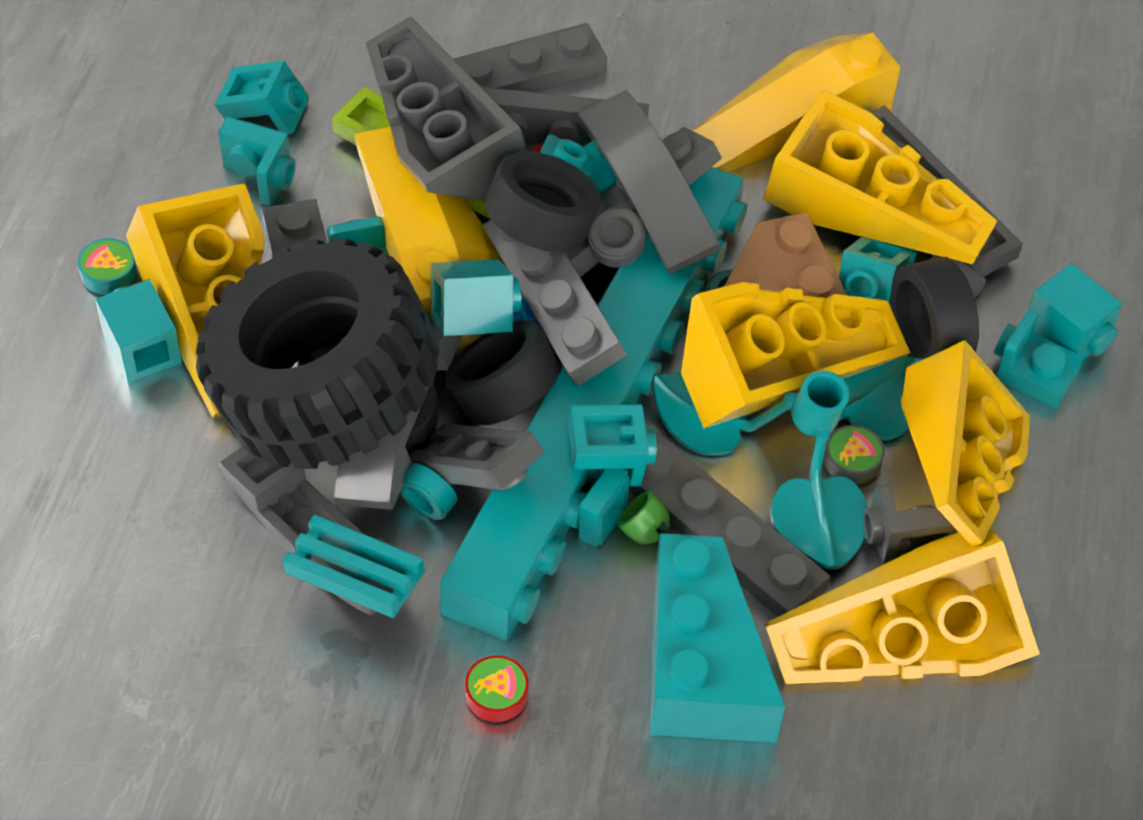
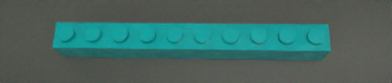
[440,167,748,642]

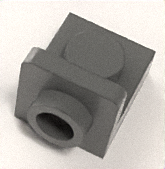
[863,484,958,565]

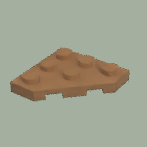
[725,212,847,298]

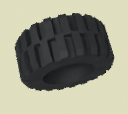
[196,238,439,469]

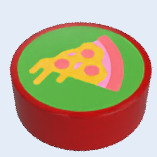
[465,655,529,722]

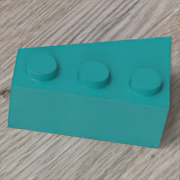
[650,533,785,743]

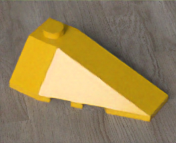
[692,32,901,173]
[763,89,997,264]
[354,127,507,318]
[126,183,265,418]
[681,282,910,428]
[901,340,1030,547]
[764,529,1040,684]

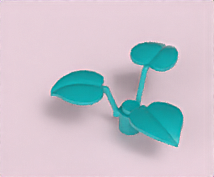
[653,356,922,569]

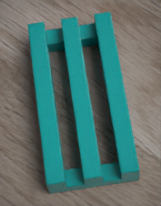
[282,514,425,618]

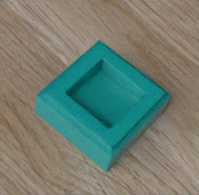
[579,469,629,548]

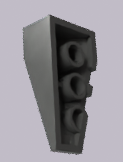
[366,16,528,202]

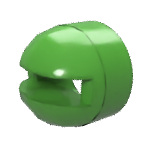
[616,491,670,545]

